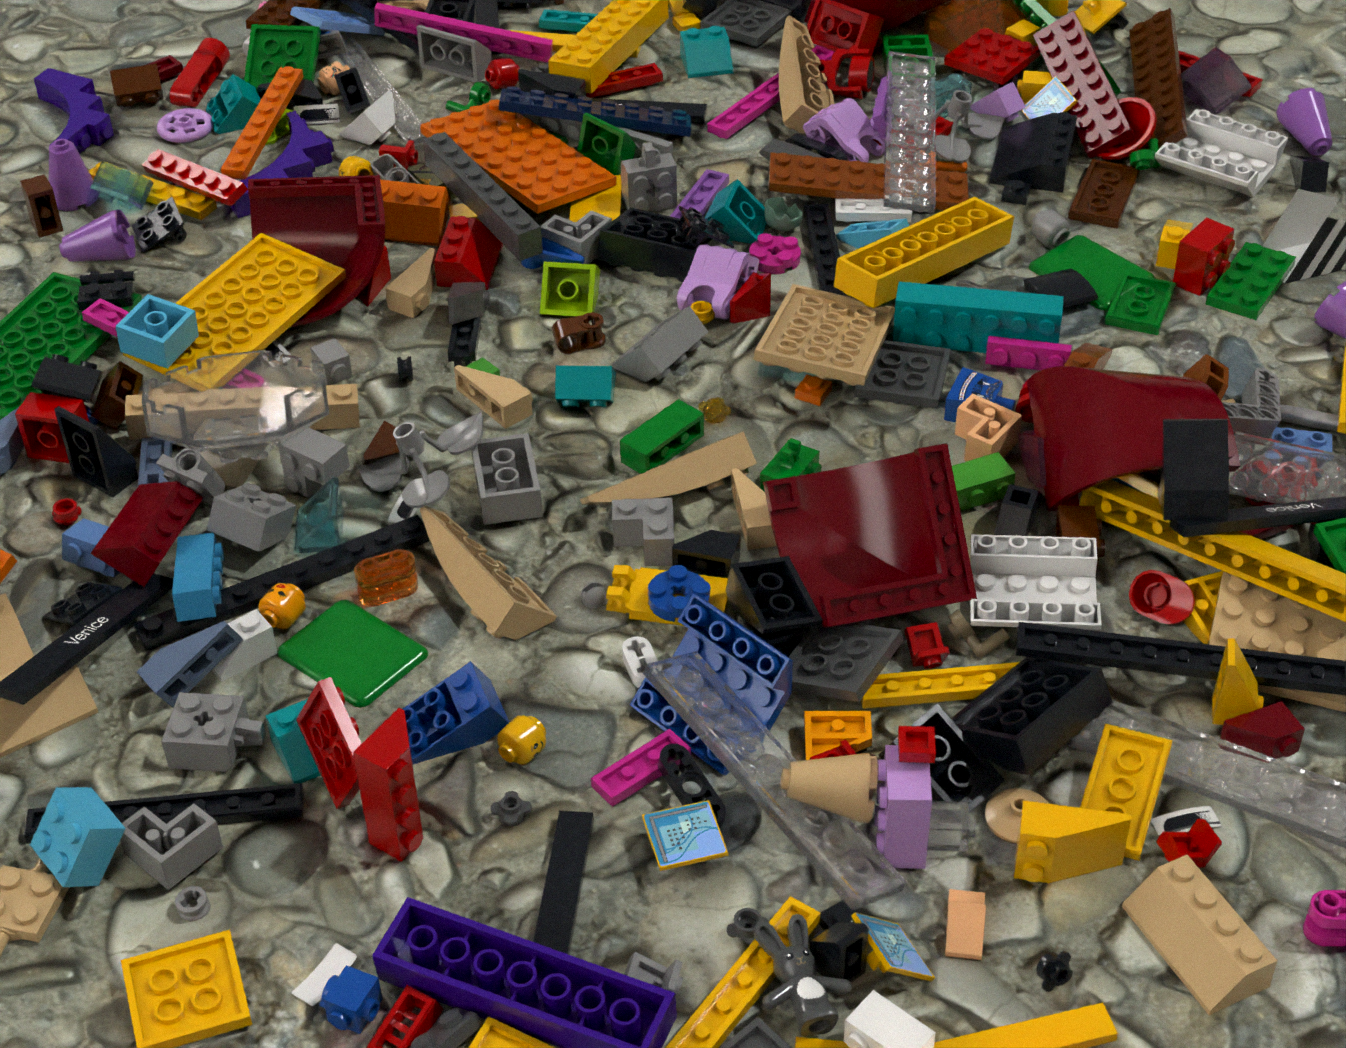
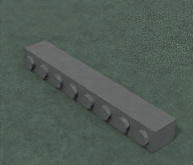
[423,132,543,261]

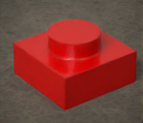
[898,726,936,763]

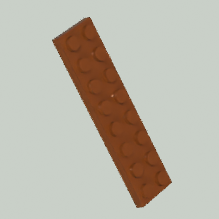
[768,152,969,210]

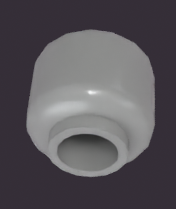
[1031,209,1070,247]

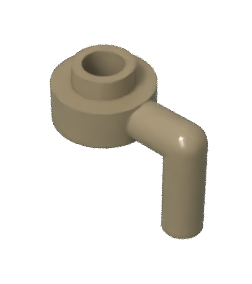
[946,609,1010,657]

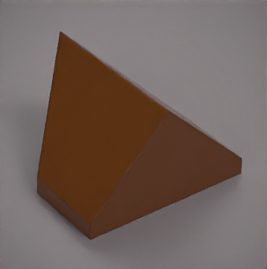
[362,420,400,465]

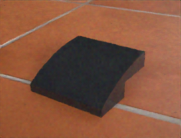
[1024,268,1098,308]

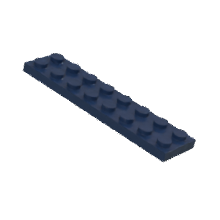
[498,86,692,137]

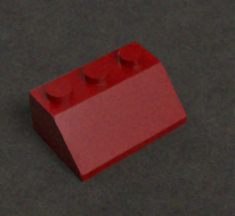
[434,216,503,290]

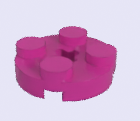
[749,233,801,274]

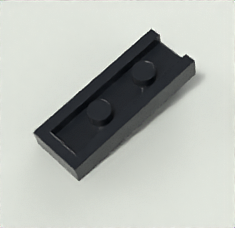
[448,317,481,367]

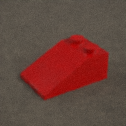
[807,0,885,56]

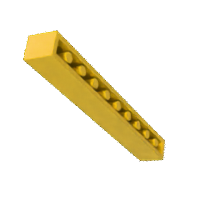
[1080,480,1346,622]

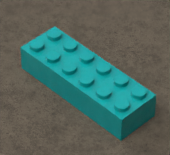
[893,282,1064,353]

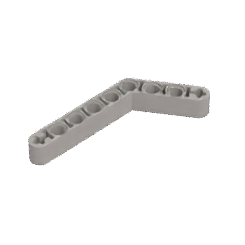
[1222,367,1281,444]

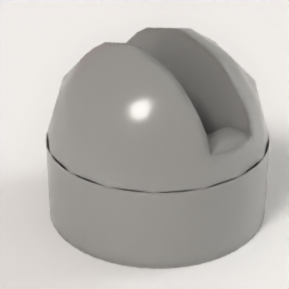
[581,581,607,609]

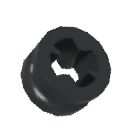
[397,356,414,382]

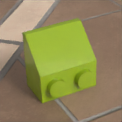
[540,261,600,317]

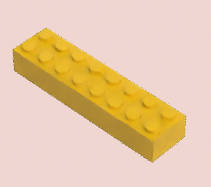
[548,0,669,93]
[834,197,1014,308]

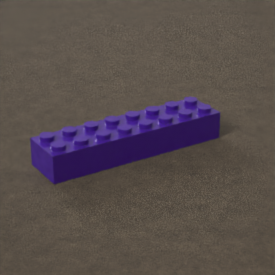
[372,897,677,1048]

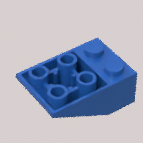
[403,661,509,764]

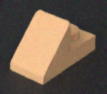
[945,889,986,960]

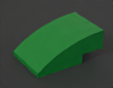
[882,35,935,83]

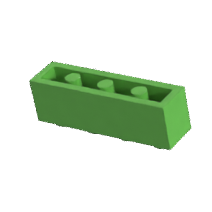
[952,452,1016,511]

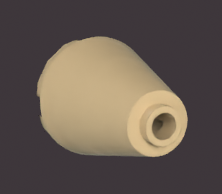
[780,753,878,823]

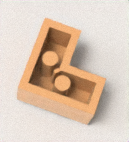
[955,393,1022,461]

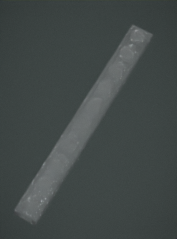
[337,31,427,146]

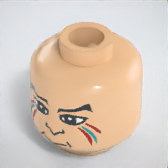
[317,61,350,96]

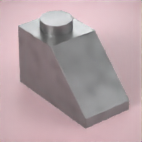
[448,282,490,324]

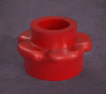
[52,498,82,525]

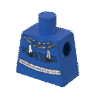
[944,367,1016,422]

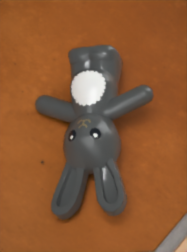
[754,914,852,1037]

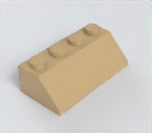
[0,665,99,758]
[1122,855,1277,1015]

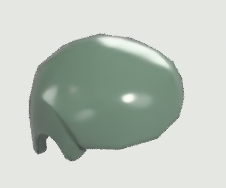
[764,197,803,231]

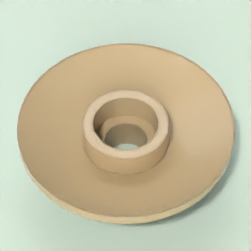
[985,788,1049,844]

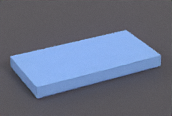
[290,6,385,36]

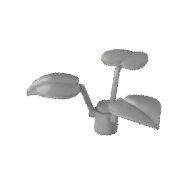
[893,90,1005,163]
[359,412,483,508]

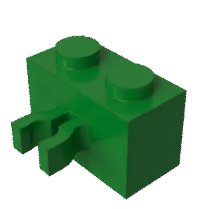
[760,438,822,492]

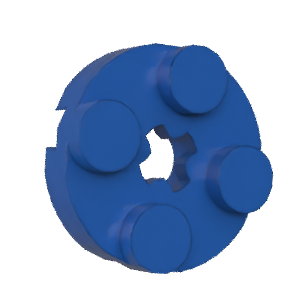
[647,565,710,622]

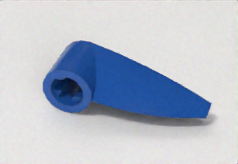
[521,237,585,269]

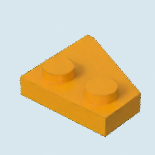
[804,711,872,760]

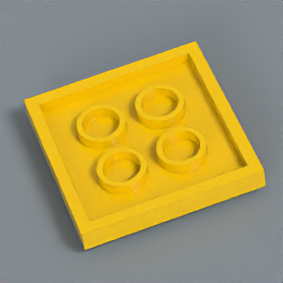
[121,929,253,1048]

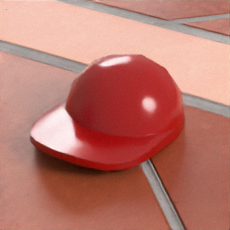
[1129,570,1195,625]

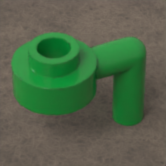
[446,82,491,112]
[1129,138,1160,170]

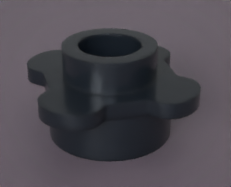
[1036,951,1073,992]

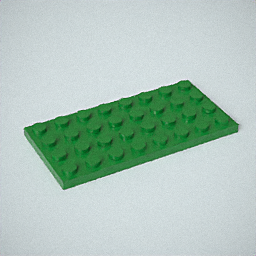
[0,272,142,420]

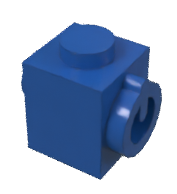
[319,965,382,1034]

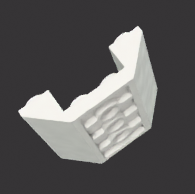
[1155,109,1288,197]
[969,534,1102,630]

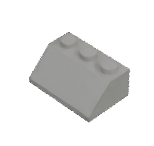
[416,25,492,83]
[611,306,708,382]

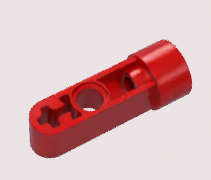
[169,38,230,108]

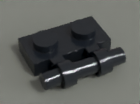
[77,269,135,311]

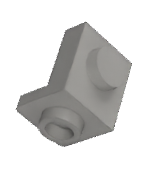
[624,952,683,996]

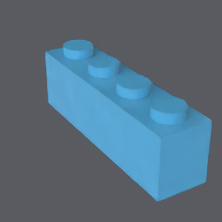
[172,533,224,622]

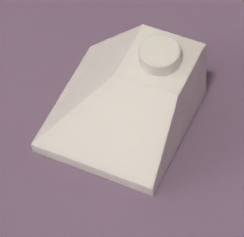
[339,90,395,145]
[212,609,277,682]

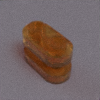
[354,549,418,607]

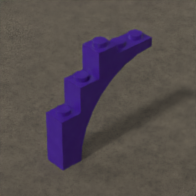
[34,68,114,154]
[230,111,334,218]

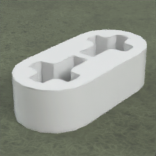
[622,636,661,688]

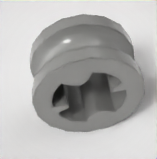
[175,886,211,921]

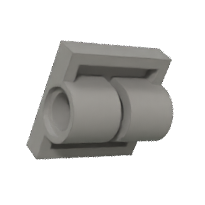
[156,448,225,508]

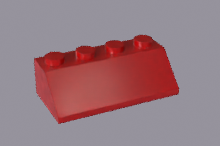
[353,708,424,862]

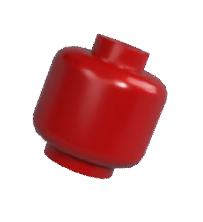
[485,58,520,90]

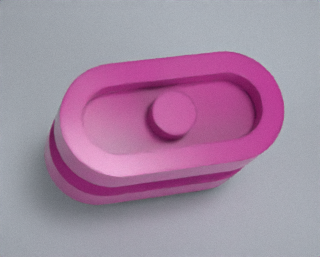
[1303,890,1346,947]

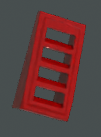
[366,985,444,1048]

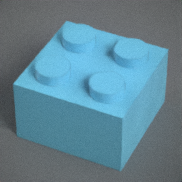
[116,294,199,369]
[30,787,126,887]

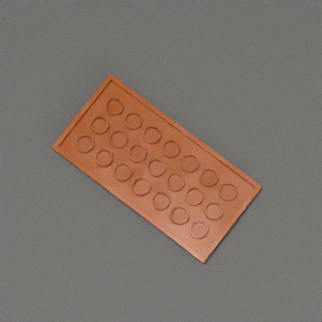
[420,100,617,214]

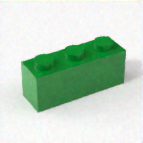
[620,399,704,474]

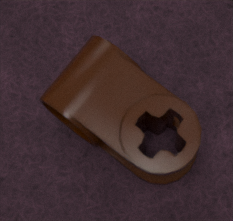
[552,312,606,354]

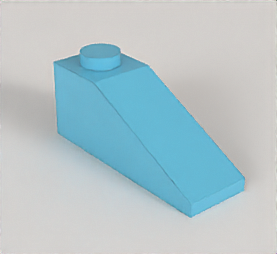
[836,218,909,249]

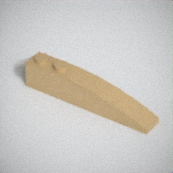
[779,16,834,134]
[580,431,757,505]
[420,506,557,640]

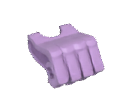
[803,98,890,163]
[677,245,759,319]

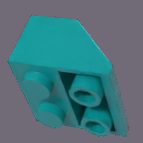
[206,74,261,134]

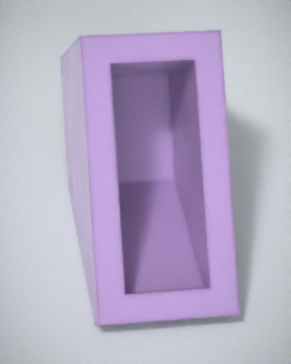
[970,82,1026,123]

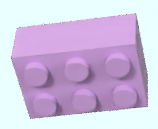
[874,745,932,869]

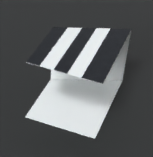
[1262,189,1346,284]

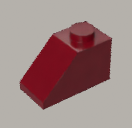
[1219,701,1305,761]

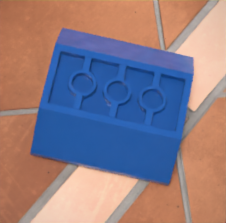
[630,593,793,775]

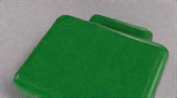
[1029,235,1155,311]
[277,599,428,708]

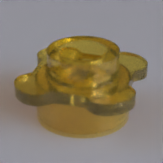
[698,397,731,423]

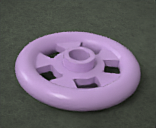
[157,108,213,143]

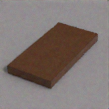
[1068,159,1140,229]

